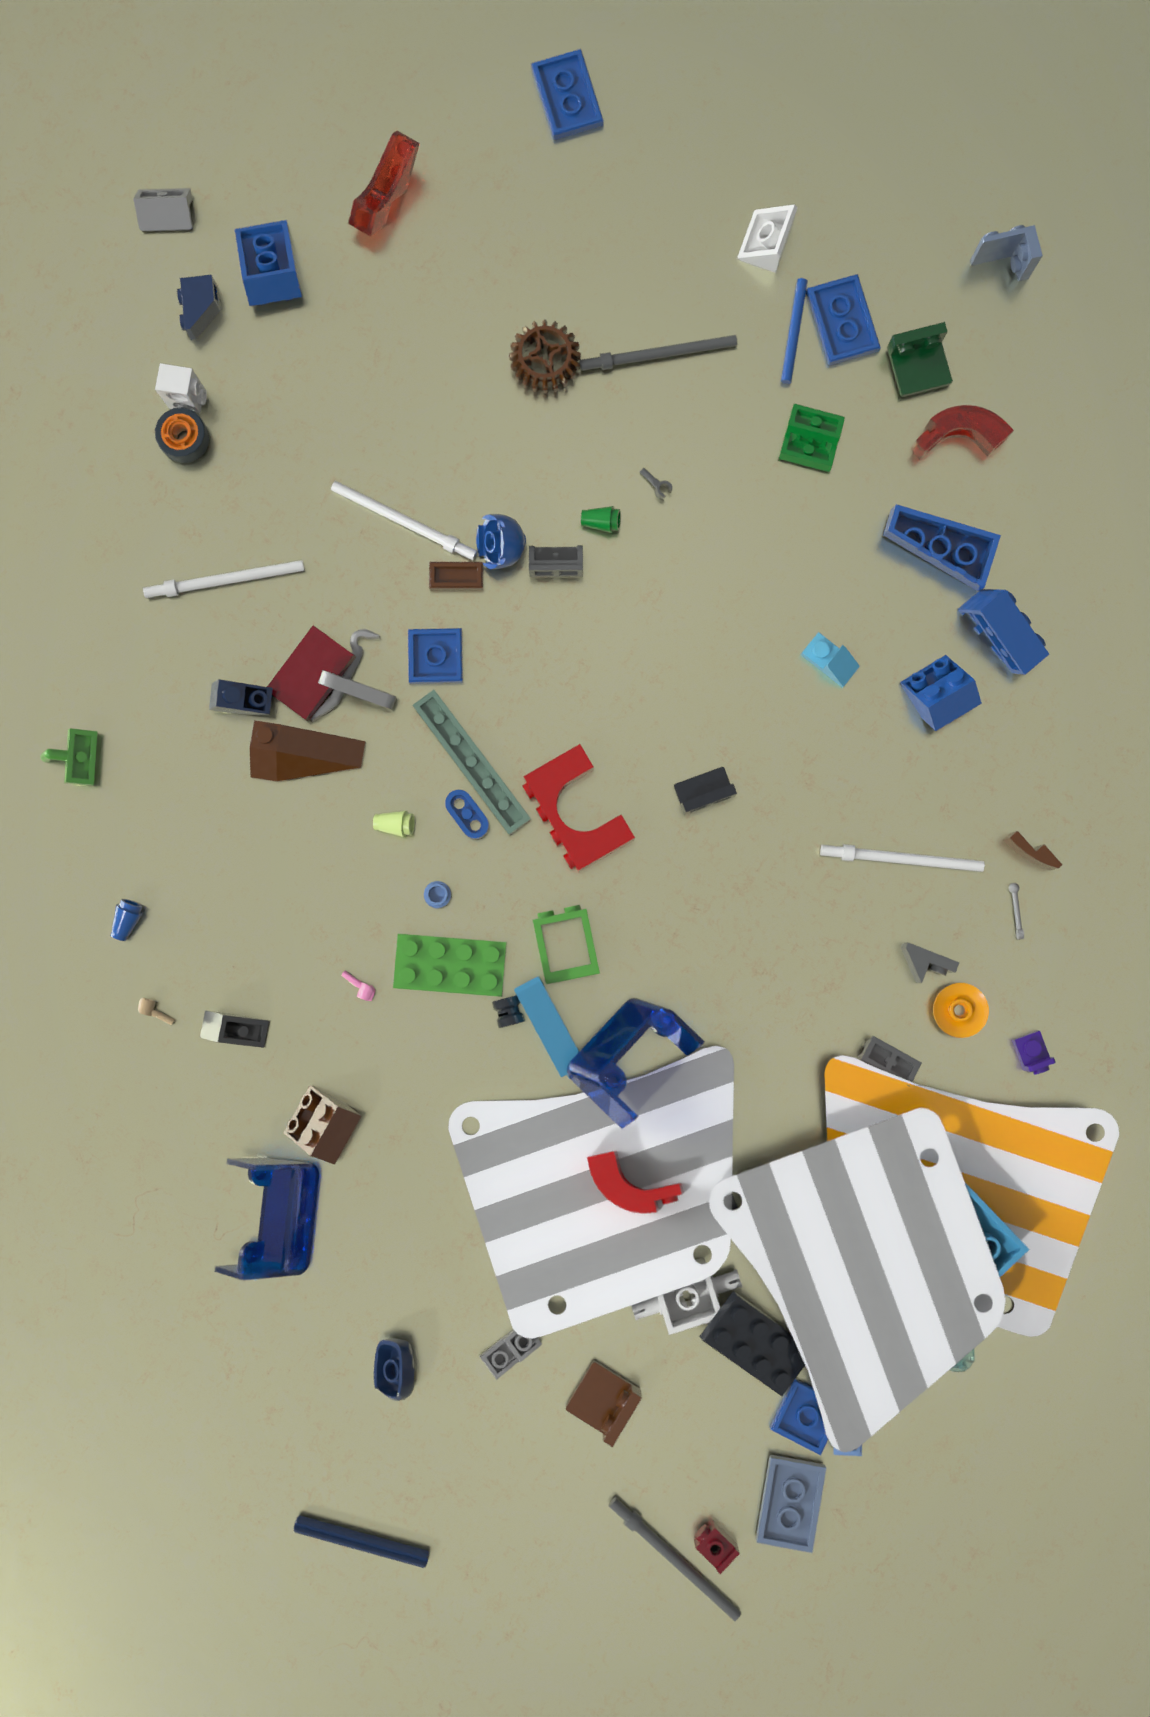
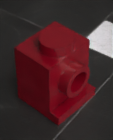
[694,1521,740,1575]

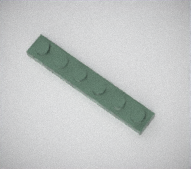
[412,689,531,835]

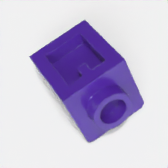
[1012,1030,1056,1075]

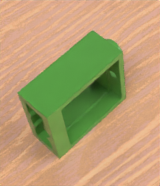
[533,905,600,985]

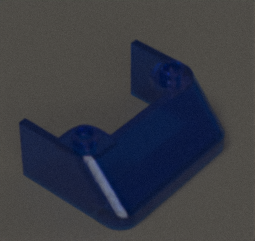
[567,998,705,1129]
[215,1158,319,1281]

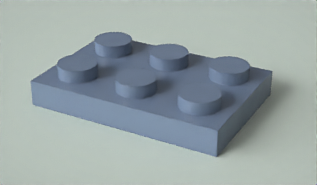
[756,1455,826,1553]

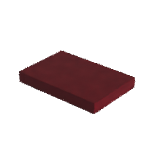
[267,625,356,721]

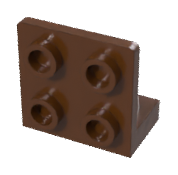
[566,1361,642,1447]

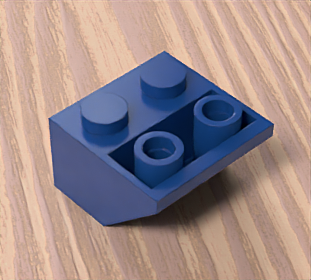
[900,655,982,731]

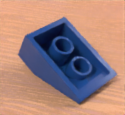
[235,220,302,306]

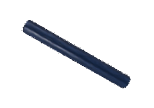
[293,1516,429,1568]

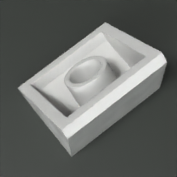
[738,204,798,273]

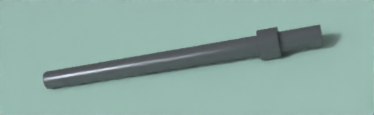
[579,335,738,371]
[609,1497,741,1621]

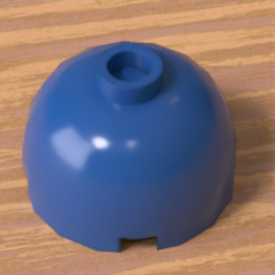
[476,514,526,569]

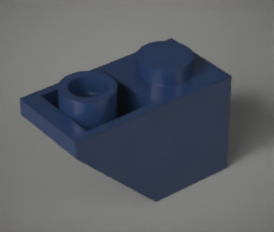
[177,274,220,340]
[209,679,273,715]

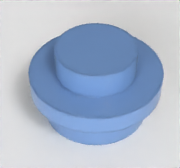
[424,881,451,908]

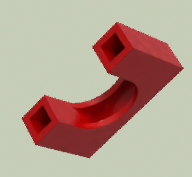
[522,744,635,872]

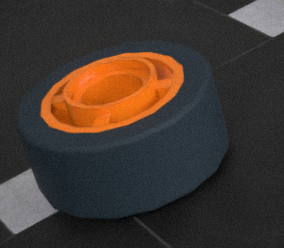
[155,407,209,463]

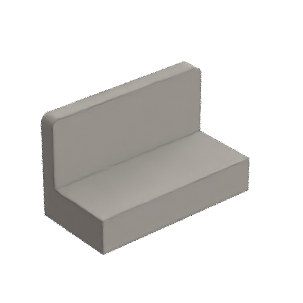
[133,188,192,231]

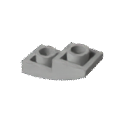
[479,1329,542,1379]

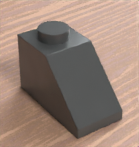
[200,1010,269,1048]

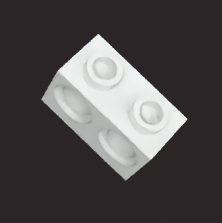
[155,363,207,414]

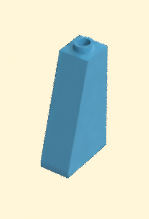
[514,976,586,1079]

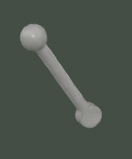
[1009,883,1024,940]

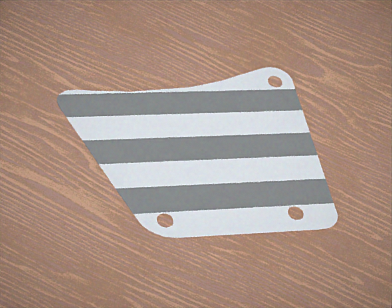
[448,1046,734,1338]
[709,1108,1005,1452]

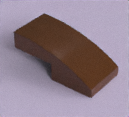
[1003,831,1063,870]

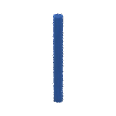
[781,278,808,384]

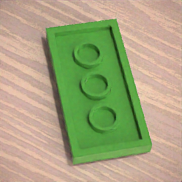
[393,934,507,997]

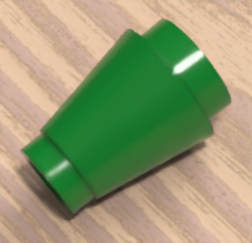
[581,506,621,533]

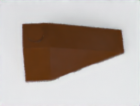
[249,720,366,782]

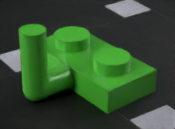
[40,728,98,786]

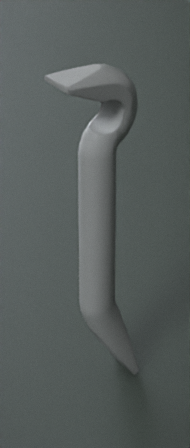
[311,629,381,722]

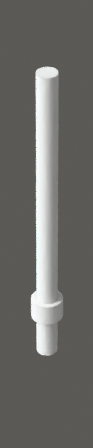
[331,481,478,560]
[143,560,305,598]
[820,844,985,872]

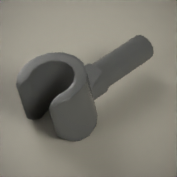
[640,468,673,499]

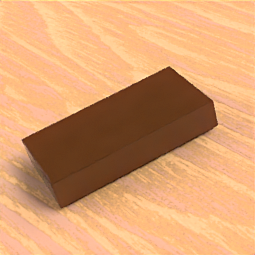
[429,562,483,590]

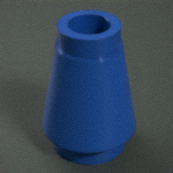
[110,899,143,941]

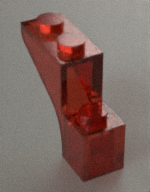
[348,130,420,237]

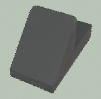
[901,942,960,983]

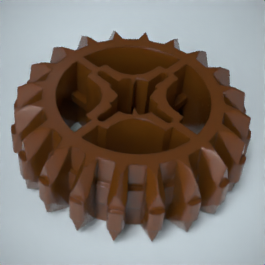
[509,319,581,394]

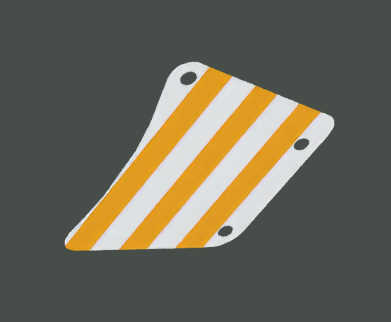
[824,1055,1119,1337]

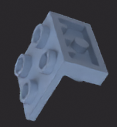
[970,225,1043,281]

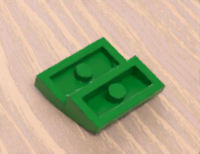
[779,403,845,472]

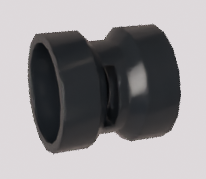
[492,995,525,1028]

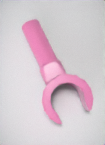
[341,970,375,1001]

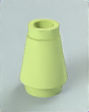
[373,811,415,838]

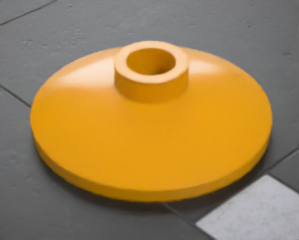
[933,983,989,1038]

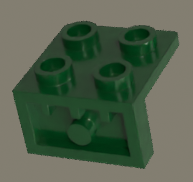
[887,322,953,397]

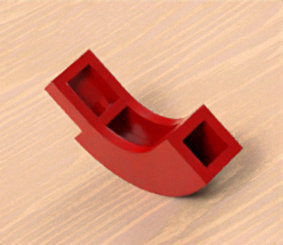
[587,1150,684,1214]

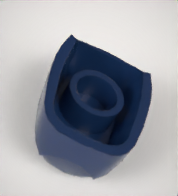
[374,1338,415,1401]

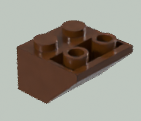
[284,1085,361,1165]

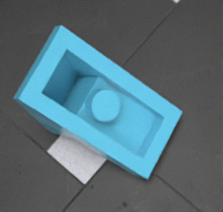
[801,632,860,688]

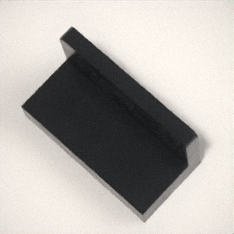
[674,767,737,815]

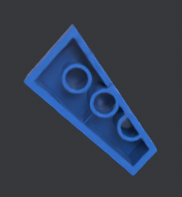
[883,504,1001,591]

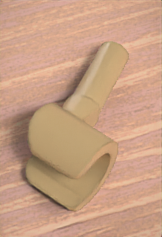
[138,998,175,1025]

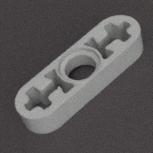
[318,670,396,709]

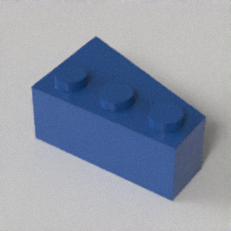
[957,589,1049,675]

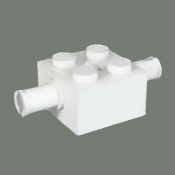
[631,1257,742,1335]

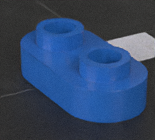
[445,790,489,839]

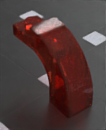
[913,405,1014,460]

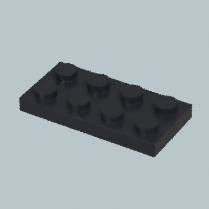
[699,1291,805,1396]

